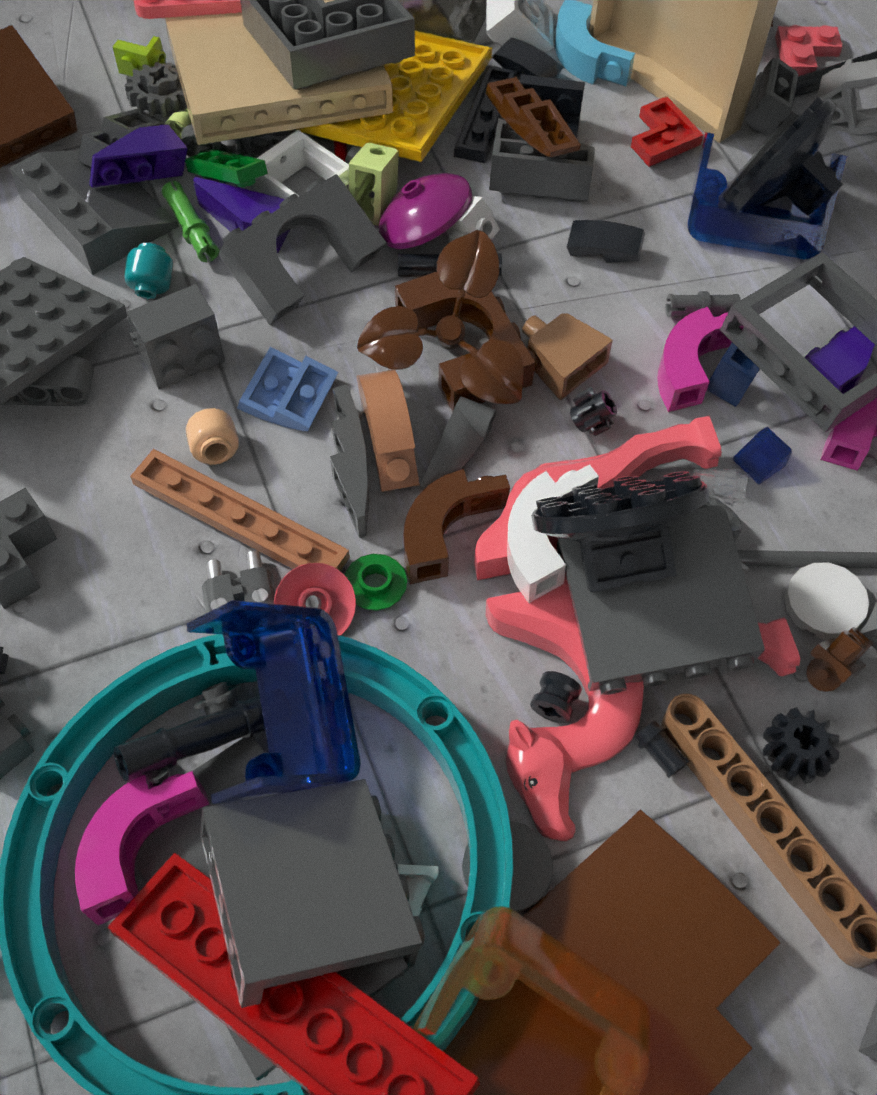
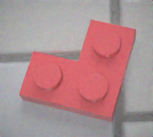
[775,25,843,76]

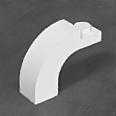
[507,464,599,603]

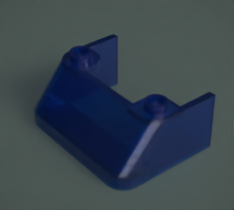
[687,132,847,259]
[186,600,361,804]

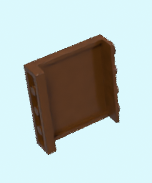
[0,25,78,168]

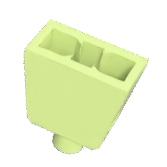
[349,143,399,226]

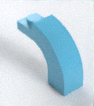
[555,0,635,86]

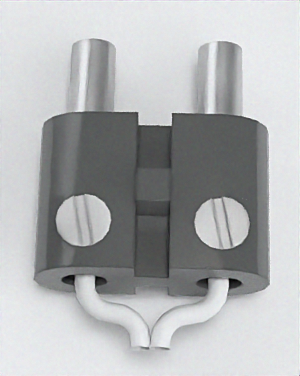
[202,551,277,634]

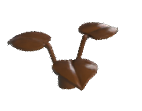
[357,230,524,404]

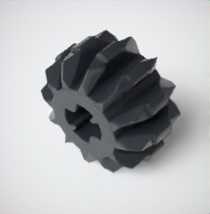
[763,707,840,784]

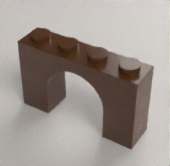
[395,272,537,412]

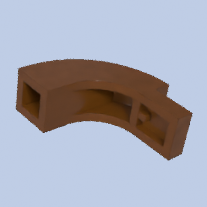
[403,469,510,584]

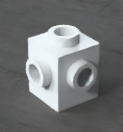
[446,196,500,242]

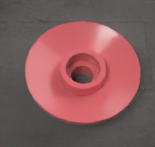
[274,563,356,636]

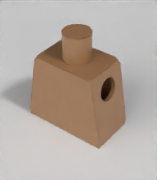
[522,313,613,400]

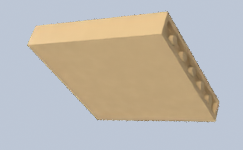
[164,0,393,145]
[589,0,778,143]

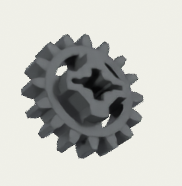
[125,62,187,117]

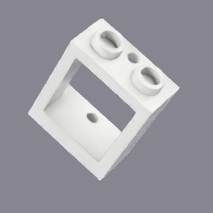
[253,130,349,199]

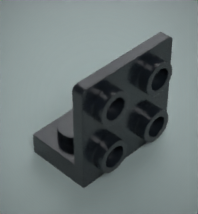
[520,74,585,139]

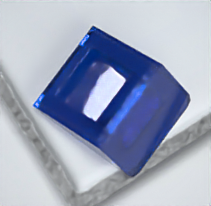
[732,427,792,485]

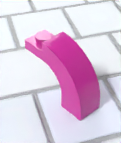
[657,307,744,412]
[821,398,877,471]
[75,771,209,926]

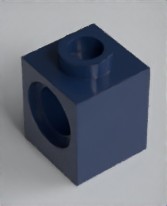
[707,342,760,407]

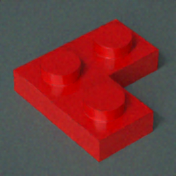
[631,96,704,167]

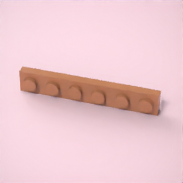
[130,448,350,571]

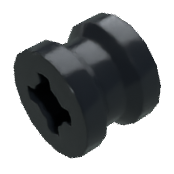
[530,671,582,723]

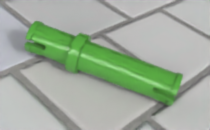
[161,181,219,263]

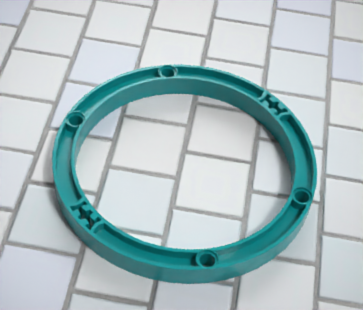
[0,627,513,1095]

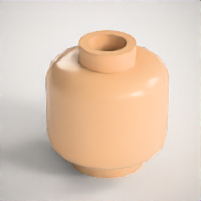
[186,408,239,465]

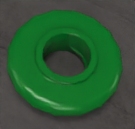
[345,553,407,611]

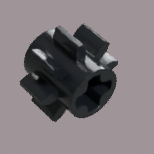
[570,386,617,436]

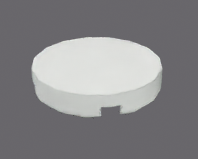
[784,562,869,640]

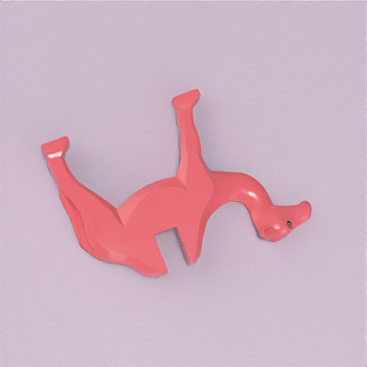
[474,416,800,841]

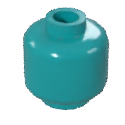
[124,243,173,299]

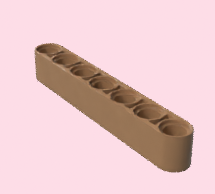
[661,693,877,968]

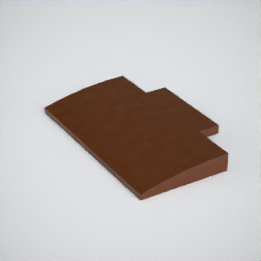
[443,809,781,1095]

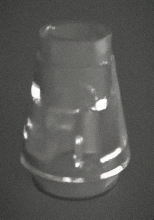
[692,468,749,507]

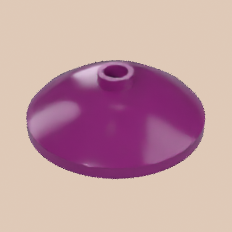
[379,173,472,249]

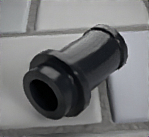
[635,721,690,778]

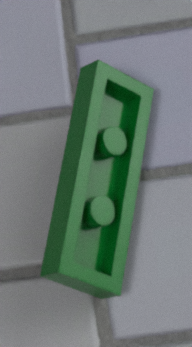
[185,149,268,187]

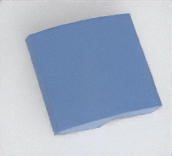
[237,347,338,431]

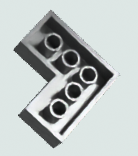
[240,0,415,90]

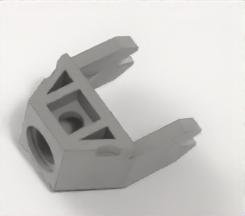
[817,59,877,135]

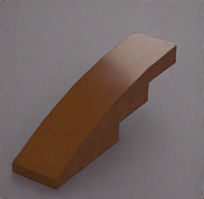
[486,77,581,158]

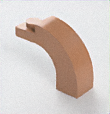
[356,370,420,492]

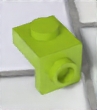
[112,36,166,76]

